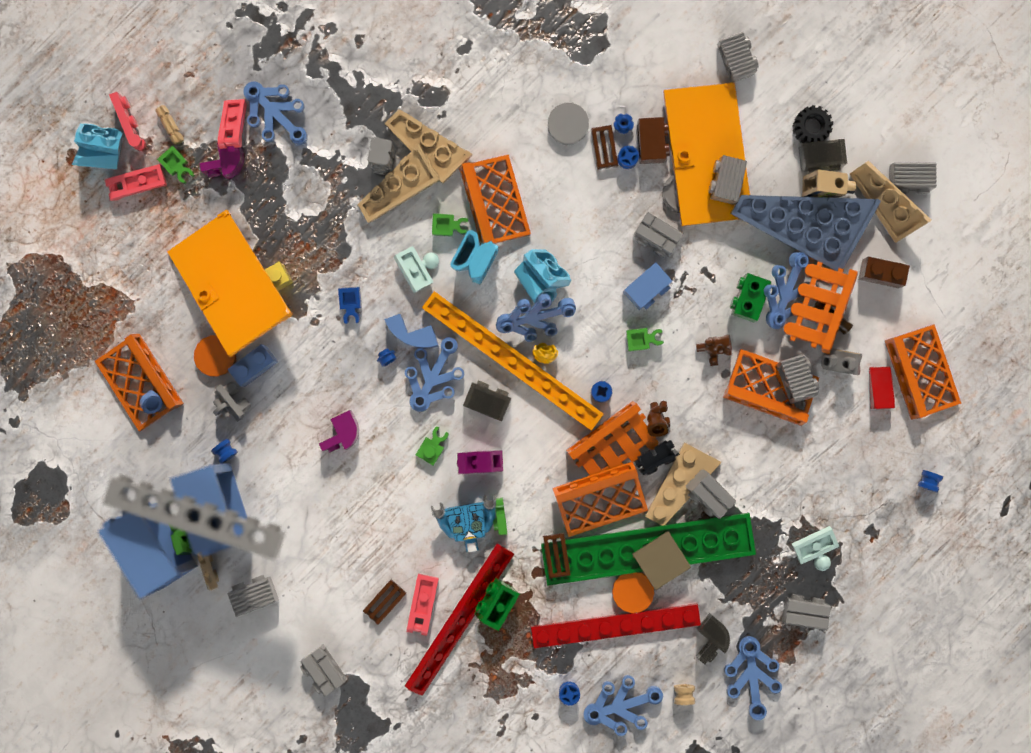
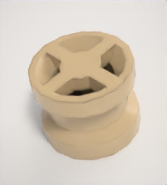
[674,684,695,705]

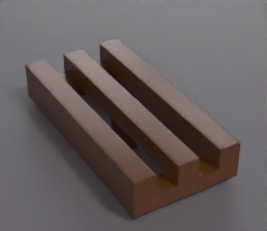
[591,125,618,170]
[543,533,571,578]
[363,579,407,625]

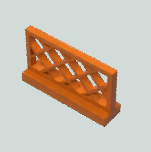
[459,154,531,245]
[884,324,961,420]
[95,334,184,431]
[723,349,820,426]
[552,462,648,537]

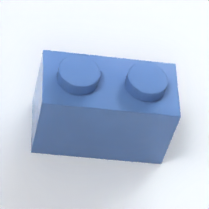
[623,262,672,310]
[227,344,278,387]

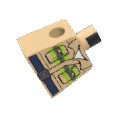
[802,170,856,198]

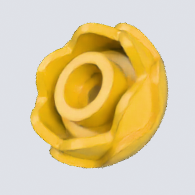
[532,342,558,364]

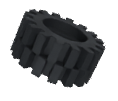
[793,105,833,146]

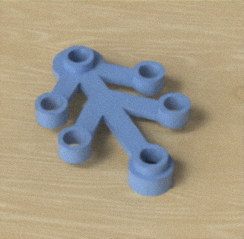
[243,82,308,145]
[764,252,810,329]
[496,294,576,342]
[405,337,464,412]
[724,636,782,720]
[583,675,663,736]

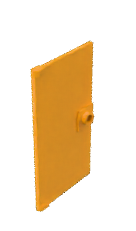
[663,82,750,226]
[167,210,293,357]

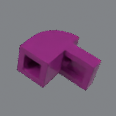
[199,143,244,179]
[319,410,359,453]
[457,450,503,474]

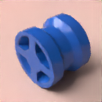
[617,146,639,169]
[591,381,612,402]
[211,439,238,464]
[917,470,943,493]
[559,681,580,706]

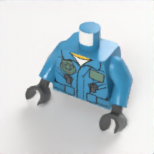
[431,495,496,552]

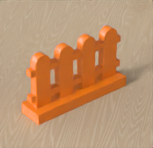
[784,261,858,355]
[566,401,658,475]

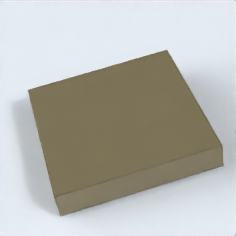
[632,531,691,590]

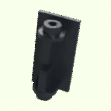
[634,440,680,475]

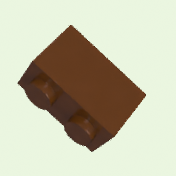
[637,117,670,164]
[858,256,910,288]

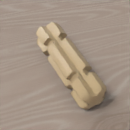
[155,105,184,145]

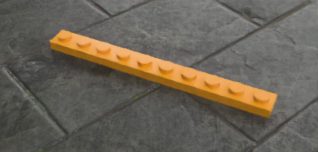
[422,291,604,431]

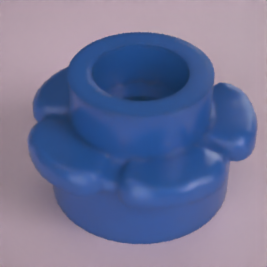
[613,114,634,134]
[377,349,397,367]

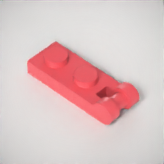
[109,92,146,151]
[218,99,247,149]
[105,164,167,201]
[406,574,439,636]

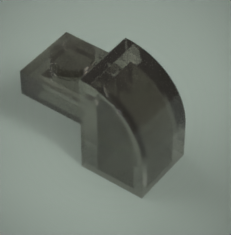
[696,613,730,664]

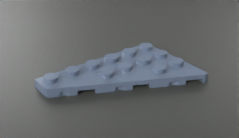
[730,195,881,271]

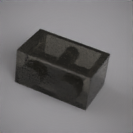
[799,139,847,174]
[463,380,511,422]

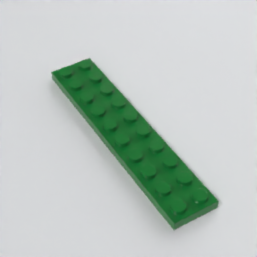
[541,513,756,586]

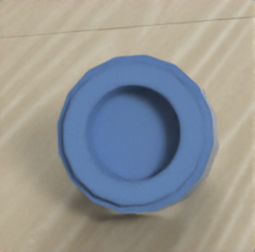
[140,390,163,414]

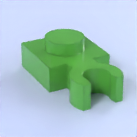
[157,145,195,184]
[432,214,469,237]
[626,328,664,352]
[415,426,449,466]
[493,497,508,535]
[169,526,193,555]

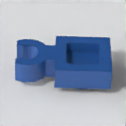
[338,287,362,324]

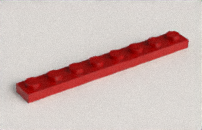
[405,543,514,696]
[531,603,701,648]

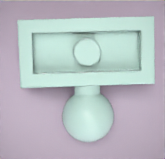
[394,246,439,293]
[792,526,839,571]

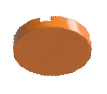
[194,335,236,377]
[612,572,654,613]

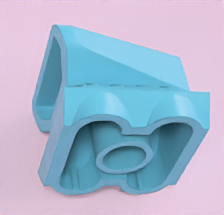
[72,123,123,170]
[450,230,499,285]
[514,249,571,303]

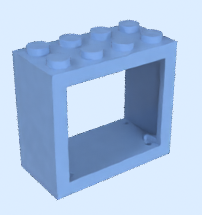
[170,463,247,557]
[98,502,198,599]

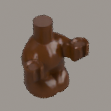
[696,334,732,366]
[647,401,671,437]

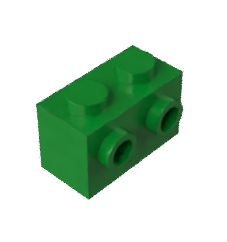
[730,273,772,323]
[474,578,520,631]

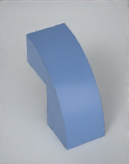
[384,314,439,349]

